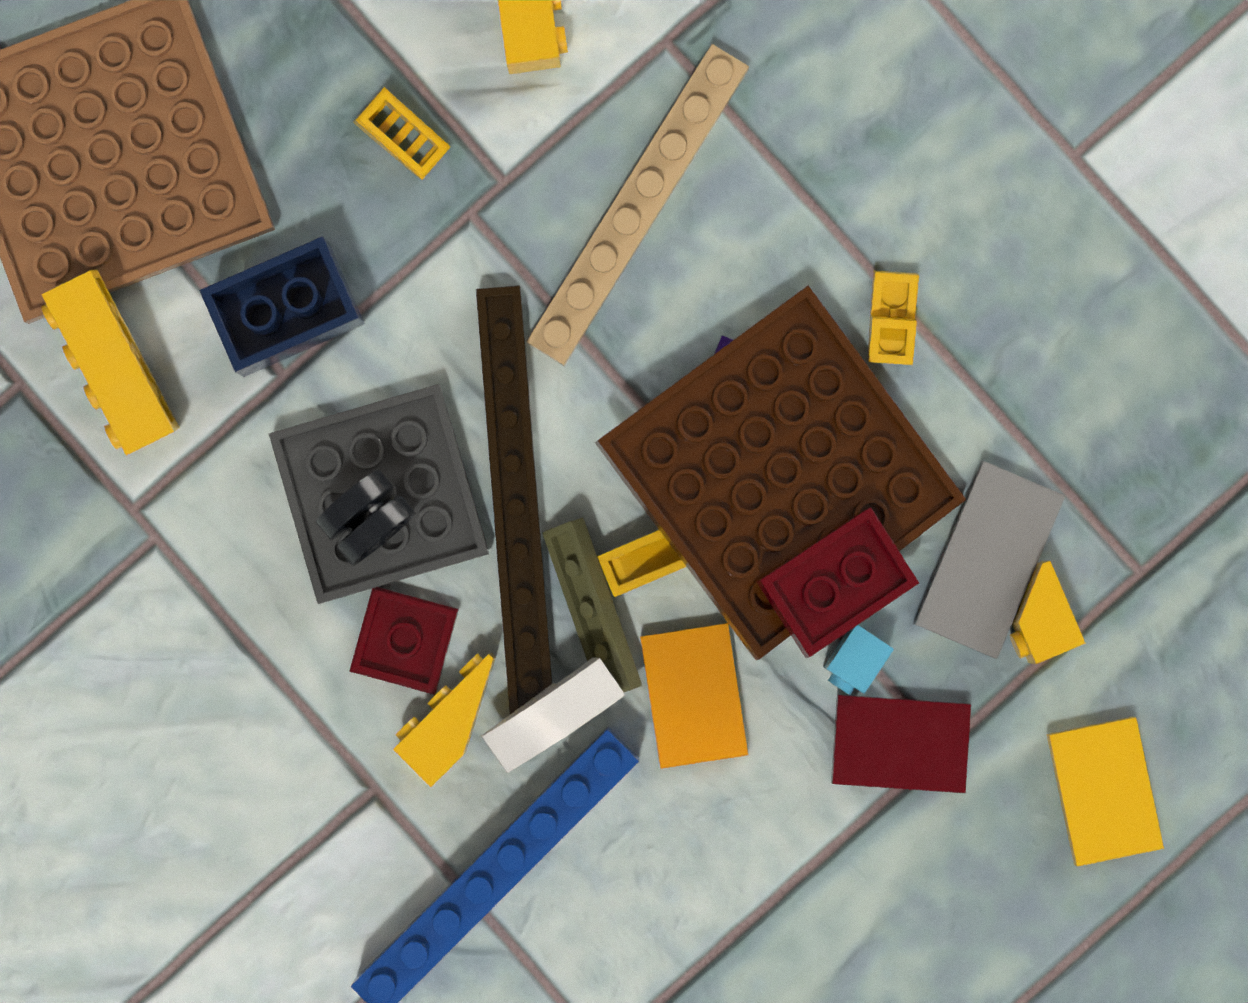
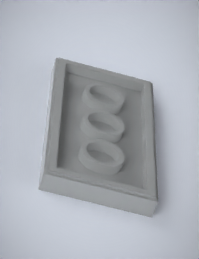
[913,461,1065,659]

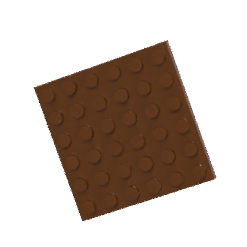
[595,285,966,660]

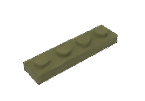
[542,517,642,692]

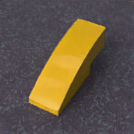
[597,530,686,597]

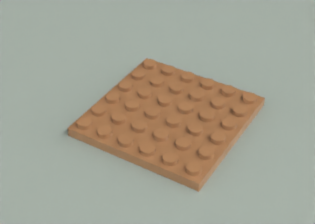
[0,0,275,324]

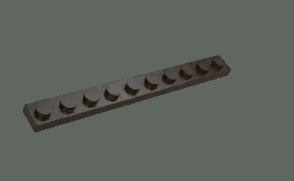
[476,285,553,714]

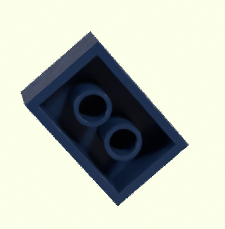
[199,236,365,377]

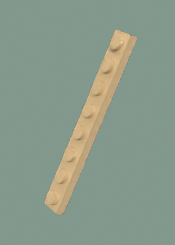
[526,44,749,366]

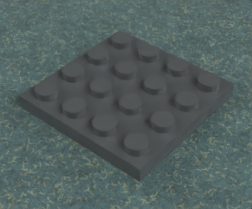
[268,384,489,604]

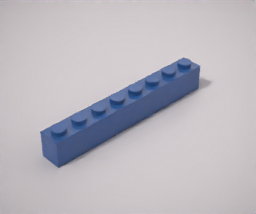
[350,727,639,1003]

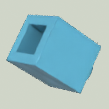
[823,625,894,695]

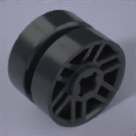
[316,470,416,566]

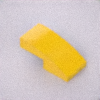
[868,270,919,365]

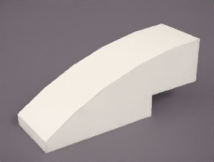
[481,658,625,773]

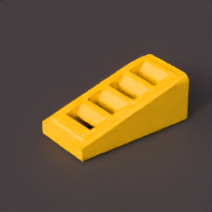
[353,87,451,180]

